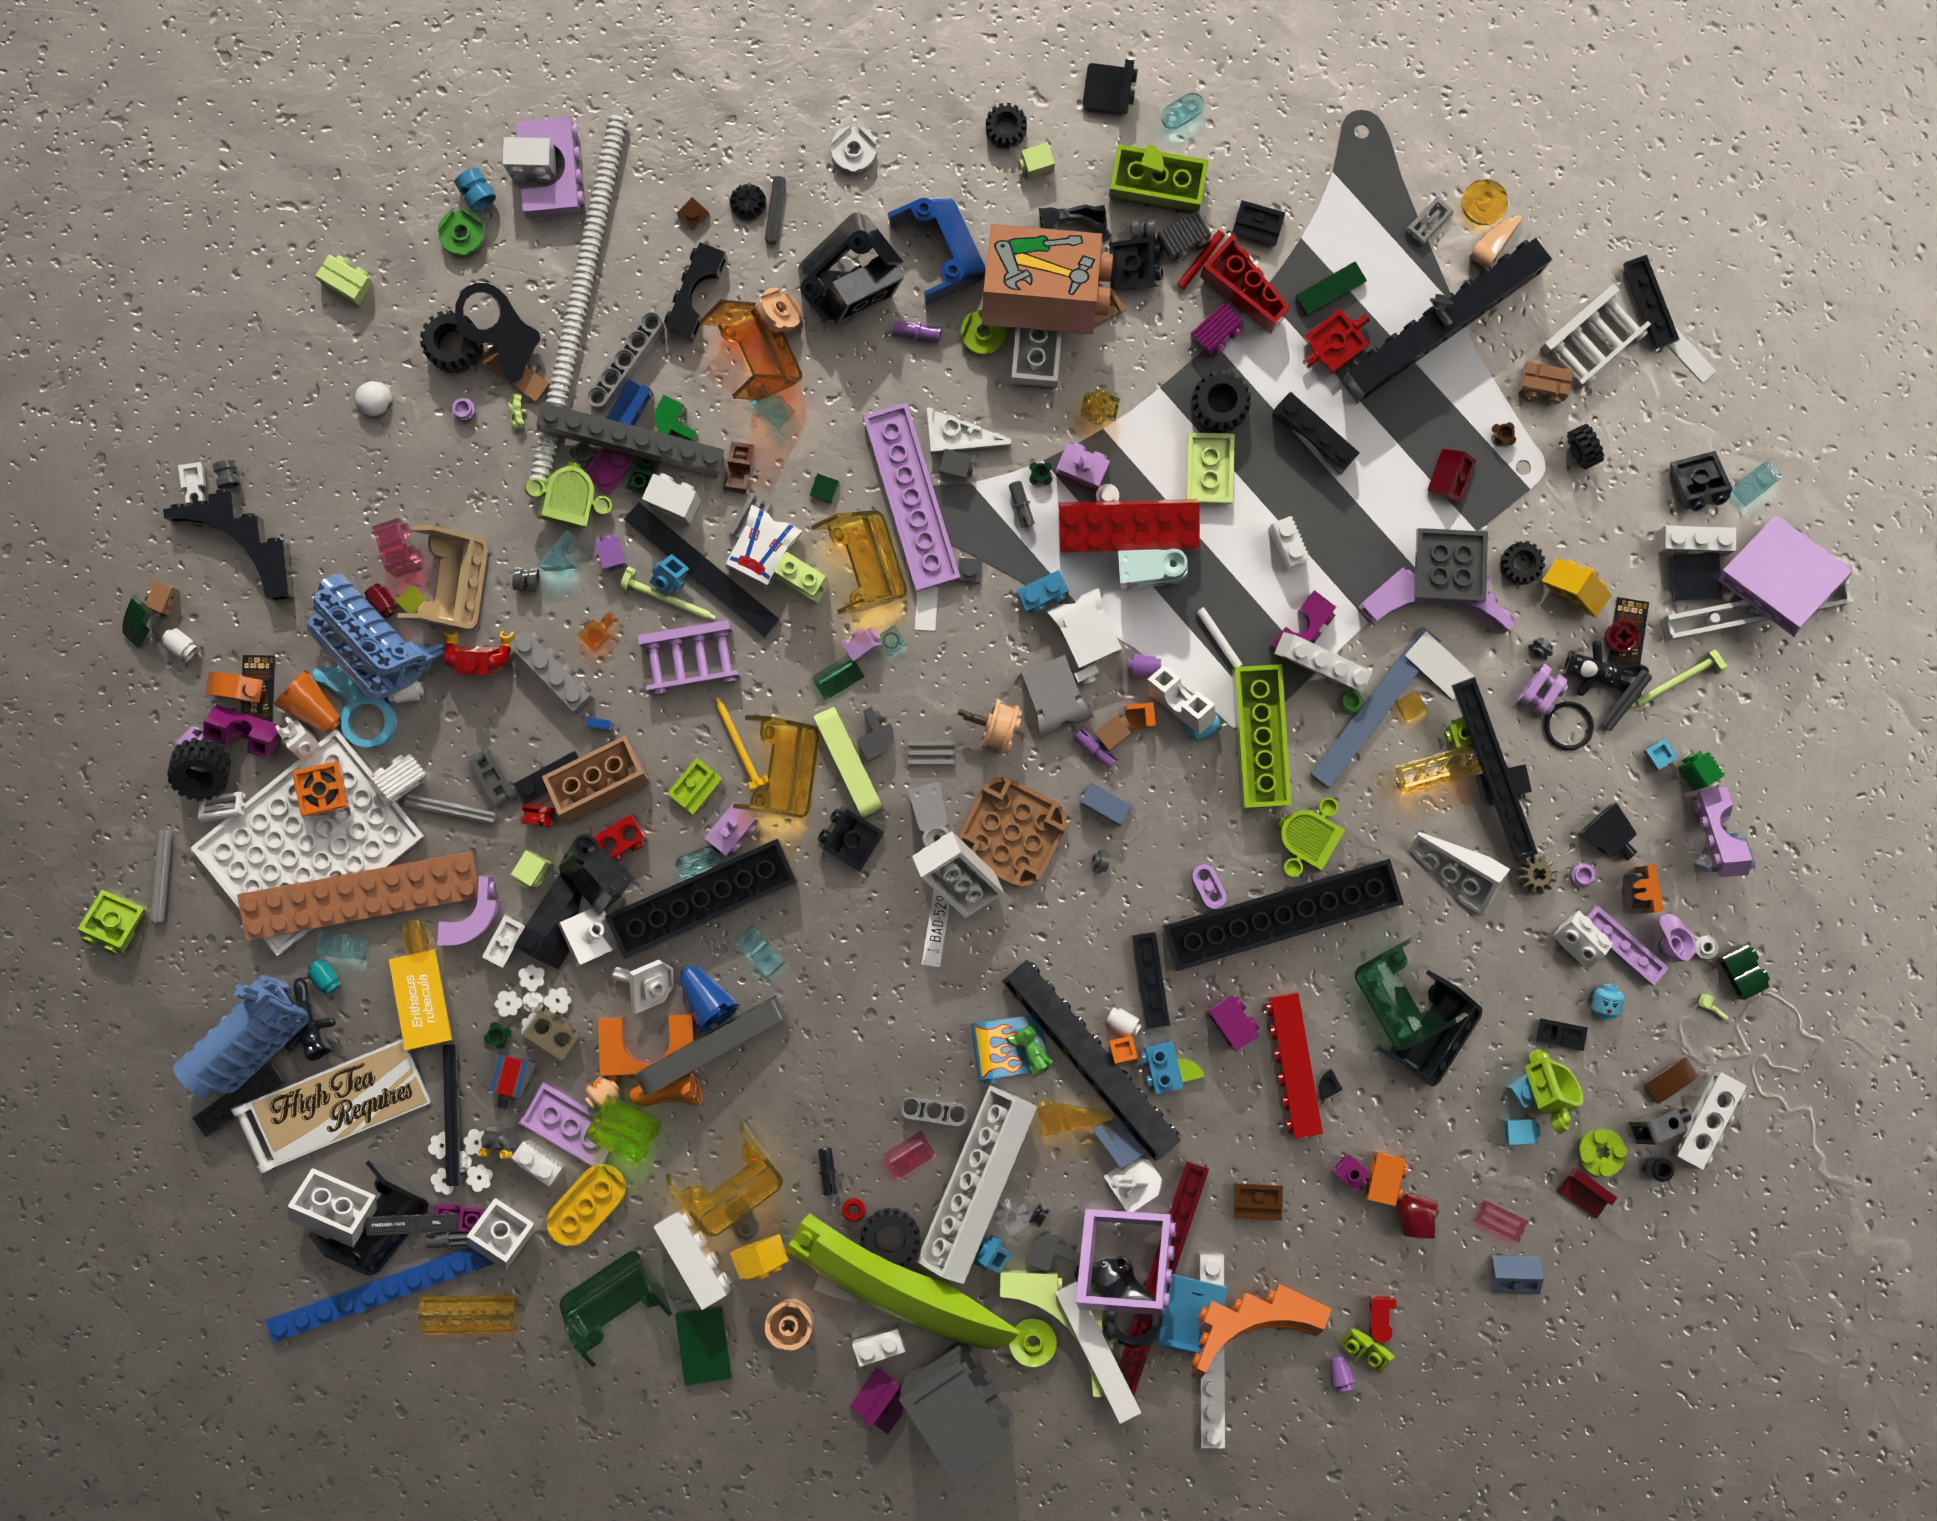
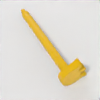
[715,698,769,792]

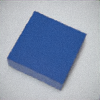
[586,717,614,732]

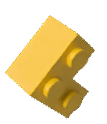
[1542,558,1612,618]
[730,1234,789,1281]

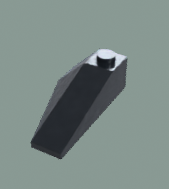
[514,873,582,970]

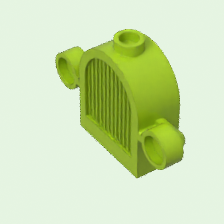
[524,462,612,529]
[1276,797,1345,877]
[1525,1049,1583,1134]

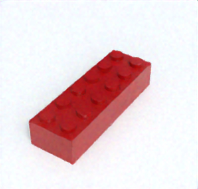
[1058,499,1200,553]

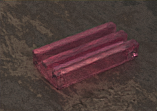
[1474,1200,1529,1243]

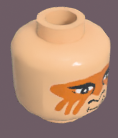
[585,1076,621,1111]

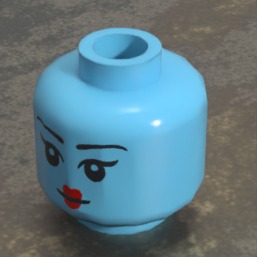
[1591,984,1625,1021]

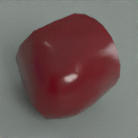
[1397,1193,1439,1239]

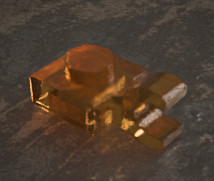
[577,612,618,652]

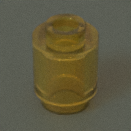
[402,919,429,955]

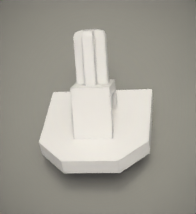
[613,960,674,1014]
[1104,1158,1163,1212]

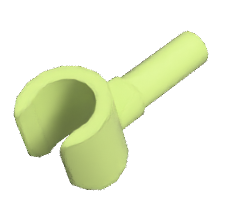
[1699,993,1728,1021]

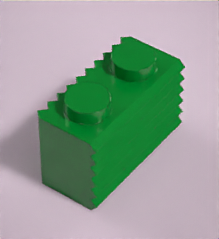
[1678,750,1725,790]

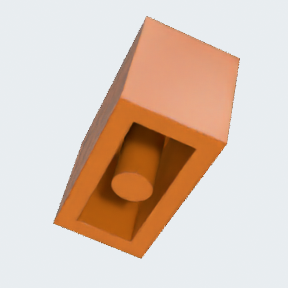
[1364,1151,1408,1206]

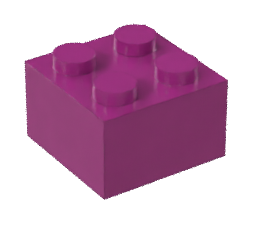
[1206,995,1260,1051]

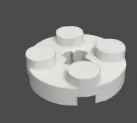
[831,126,877,174]

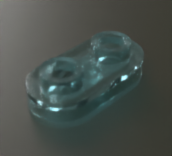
[1161,93,1204,129]
[676,846,722,878]

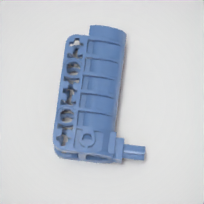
[307,574,444,700]
[173,975,309,1098]

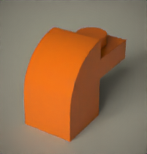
[205,672,263,703]

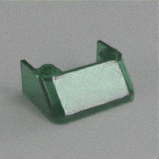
[1355,932,1468,1050]
[559,1251,673,1368]

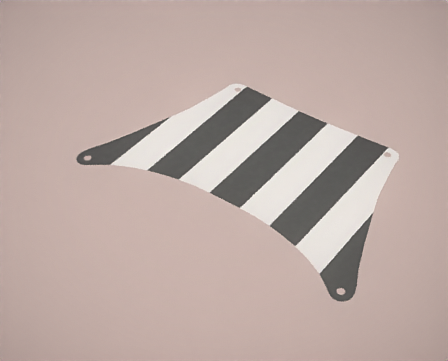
[933,110,1546,728]

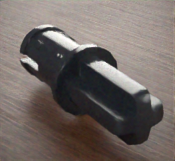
[818,1147,838,1196]

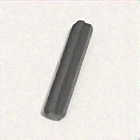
[765,176,786,244]
[1601,670,1652,731]

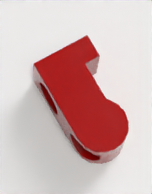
[1369,1296,1397,1343]

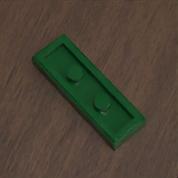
[1295,261,1367,316]

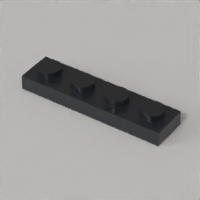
[1623,255,1680,349]
[1132,932,1170,1029]
[193,1062,285,1137]

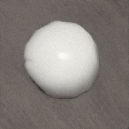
[354,381,392,417]

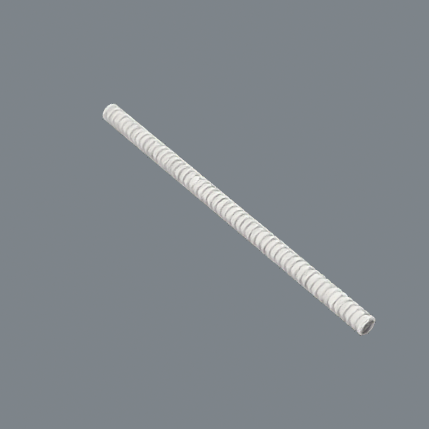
[529,115,628,483]

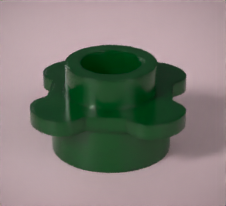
[1029,462,1052,485]
[484,1022,511,1049]

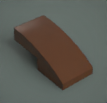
[724,441,754,494]
[1644,1056,1699,1104]

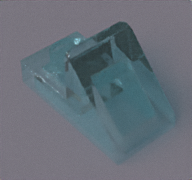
[537,529,578,571]

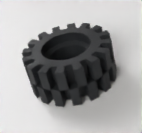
[986,103,1027,149]
[1567,424,1604,470]
[1500,541,1545,585]

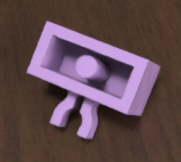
[1056,442,1110,490]
[704,802,758,856]

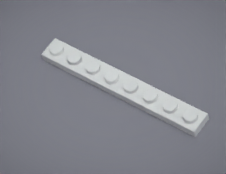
[1199,1254,1225,1448]

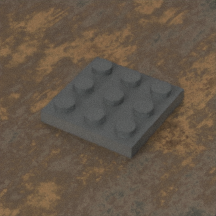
[1414,528,1488,602]

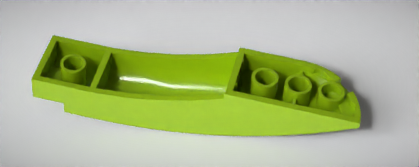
[786,1213,1020,1349]

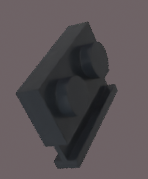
[1232,200,1286,246]

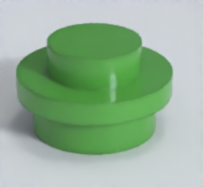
[1339,690,1363,713]

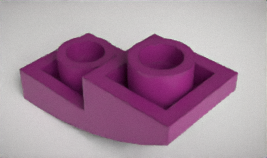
[433,1204,484,1232]

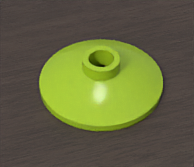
[1009,1319,1057,1367]

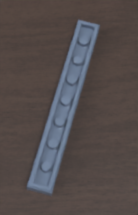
[1310,627,1441,788]

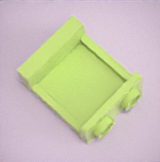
[774,552,829,603]

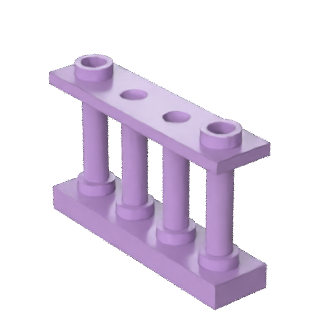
[637,620,741,695]

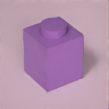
[595,535,628,573]

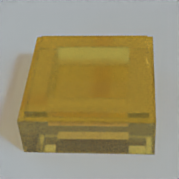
[1395,691,1427,722]

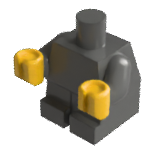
[478,1126,519,1159]

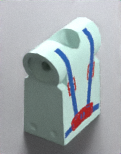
[1118,549,1188,590]

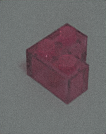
[372,518,424,578]

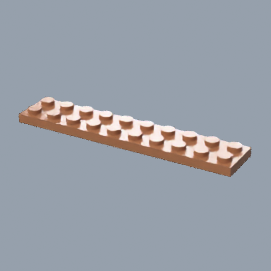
[237,851,479,941]

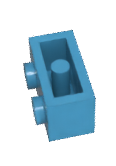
[1017,570,1069,614]
[1141,1041,1184,1094]

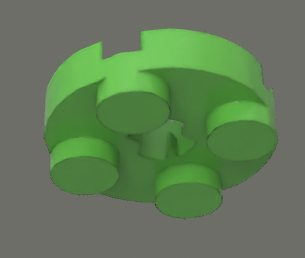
[438,209,486,257]

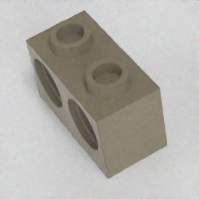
[523,1009,578,1061]

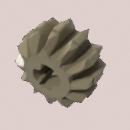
[1517,855,1558,894]

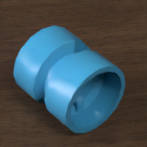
[454,167,497,212]

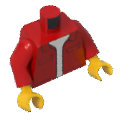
[443,629,515,675]

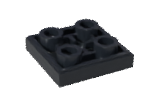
[1671,553,1722,602]

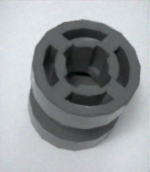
[1131,218,1155,240]
[212,460,241,489]
[512,567,540,591]

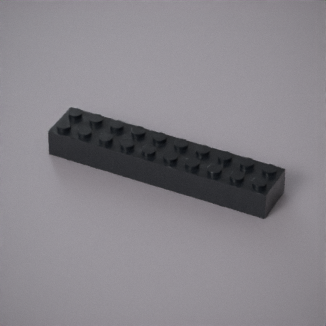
[1341,238,1553,404]
[1162,859,1404,971]

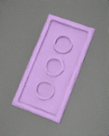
[519,1082,624,1167]

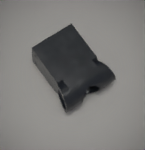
[559,834,634,915]

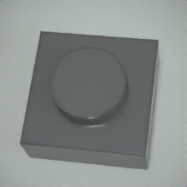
[957,557,982,584]

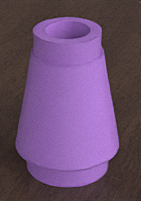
[1330,1356,1356,1393]

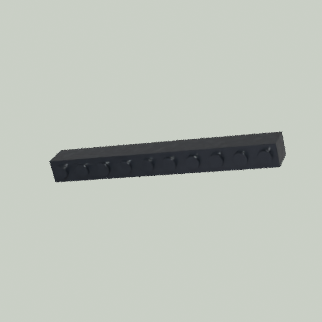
[1002,960,1181,1161]

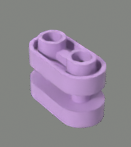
[1517,663,1568,717]

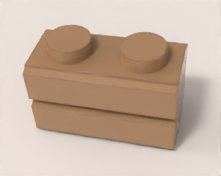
[1518,361,1573,403]

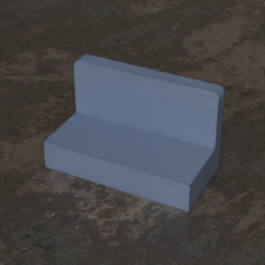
[1080,783,1132,826]
[1093,1116,1144,1170]
[1491,1255,1544,1294]

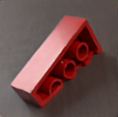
[1200,233,1290,334]

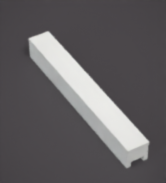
[1661,579,1854,641]

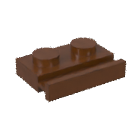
[1233,1183,1283,1221]

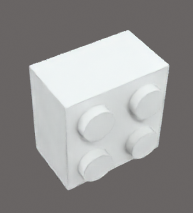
[503,137,558,182]
[642,473,701,525]
[467,1198,534,1270]

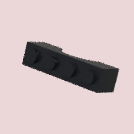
[664,242,727,342]
[1272,391,1360,475]

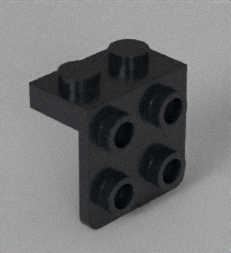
[1082,59,1138,114]

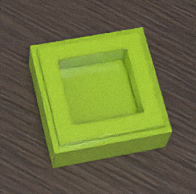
[395,585,430,613]

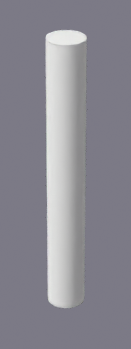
[1196,607,1243,668]

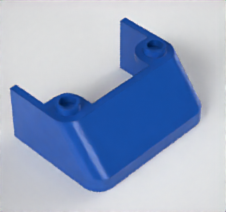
[888,197,985,305]

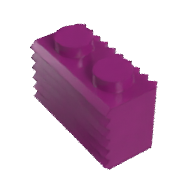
[1191,302,1244,358]

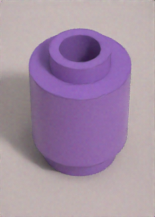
[1127,654,1161,679]

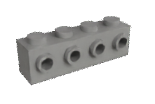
[509,629,594,714]

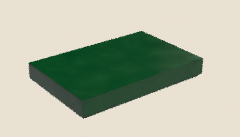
[675,1306,732,1385]

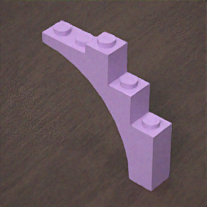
[1358,567,1515,633]

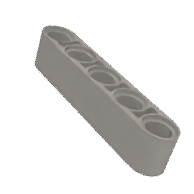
[587,312,664,412]

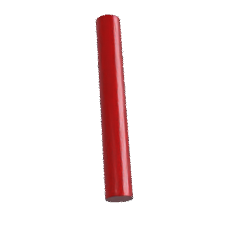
[1177,230,1225,290]

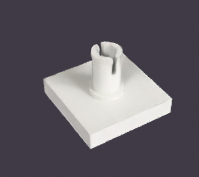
[558,908,619,966]

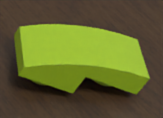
[1339,1329,1395,1374]

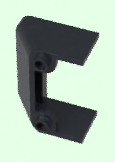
[798,213,903,323]
[1377,970,1482,1086]
[308,1160,429,1276]

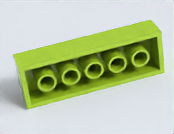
[1232,664,1292,809]

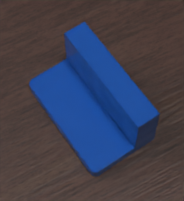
[607,380,653,426]

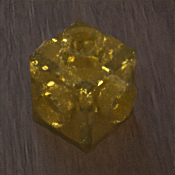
[1080,389,1120,424]

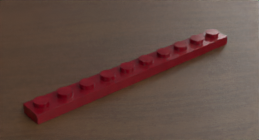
[1118,1161,1209,1396]

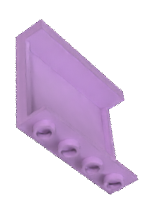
[1718,515,1852,637]

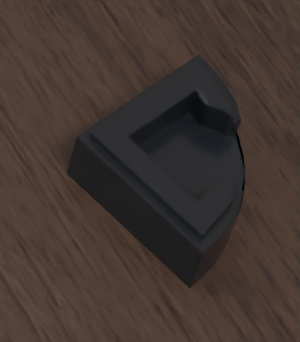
[1318,1068,1343,1100]

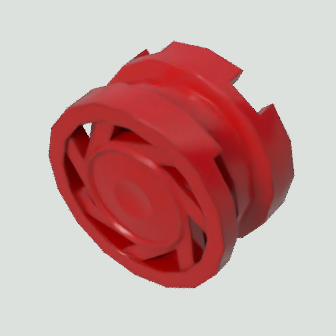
[520,804,555,827]

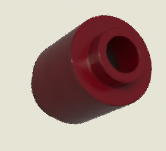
[364,583,398,619]

